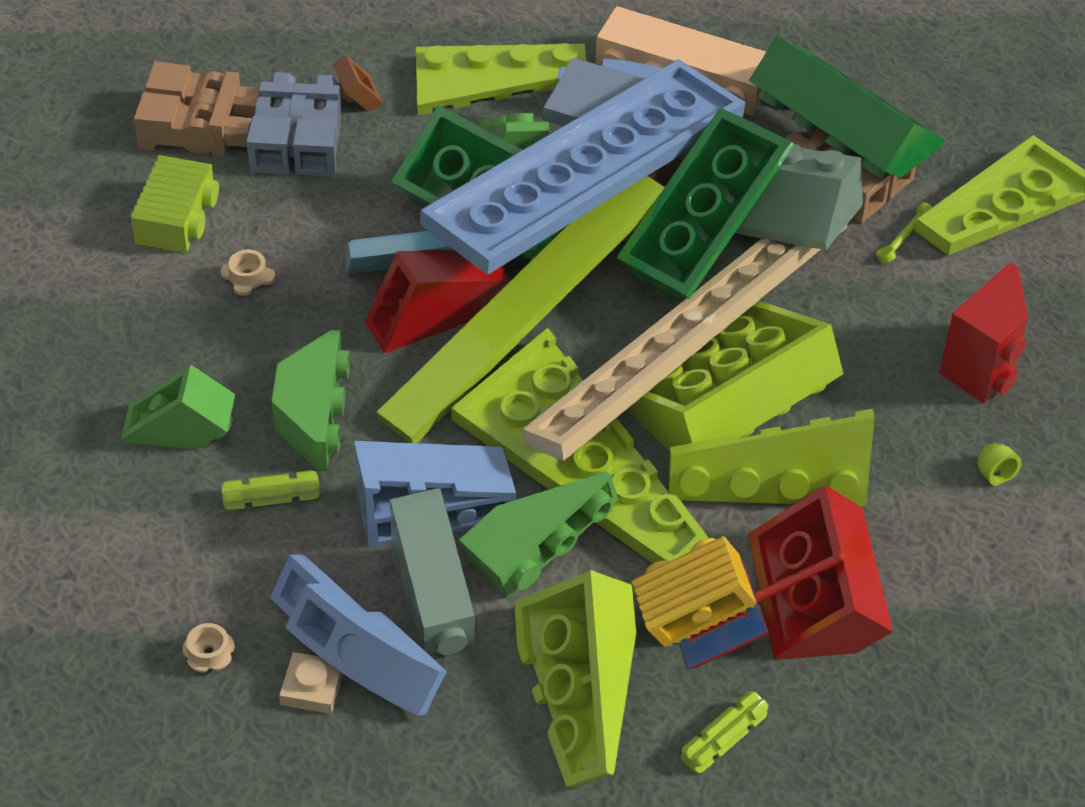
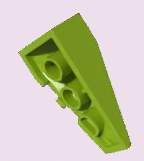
[514,570,636,788]

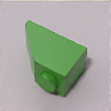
[120,364,235,449]

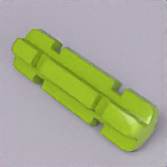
[221,470,320,510]
[681,691,769,774]

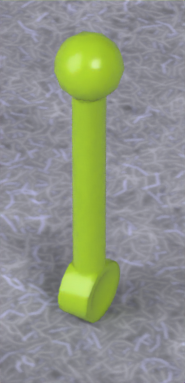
[876,202,932,264]

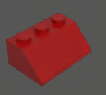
[748,485,893,660]

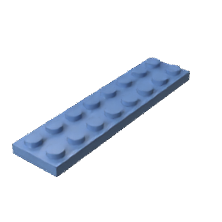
[420,59,745,275]

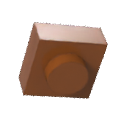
[332,54,383,111]

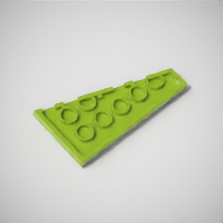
[451,328,708,564]

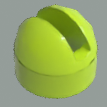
[977,443,1021,486]

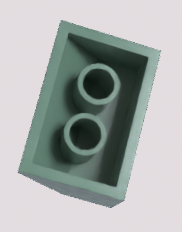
[735,144,863,250]

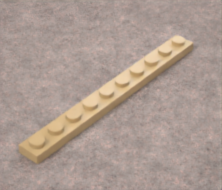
[523,225,847,461]

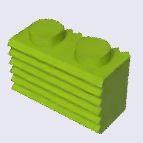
[131,155,219,253]

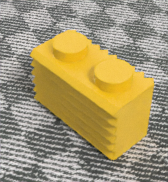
[631,536,756,647]

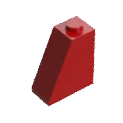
[365,250,511,353]

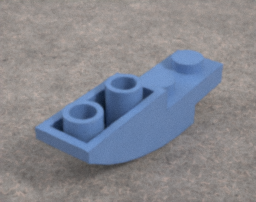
[270,555,447,716]

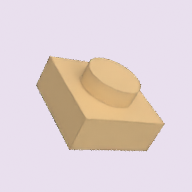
[279,652,344,714]

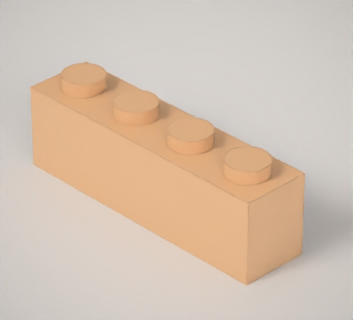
[595,6,766,116]

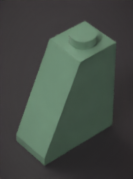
[390,488,475,655]

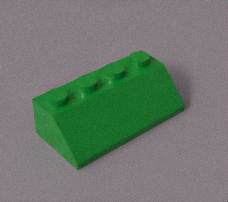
[749,35,945,178]
[391,105,568,264]
[616,107,794,300]

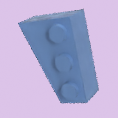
[354,441,516,548]

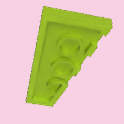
[416,43,586,116]
[915,135,1085,256]
[668,409,875,506]

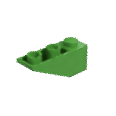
[459,472,618,598]

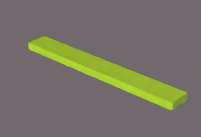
[377,176,665,443]

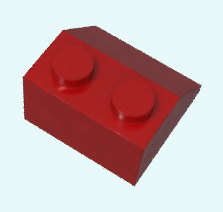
[939,262,1028,404]

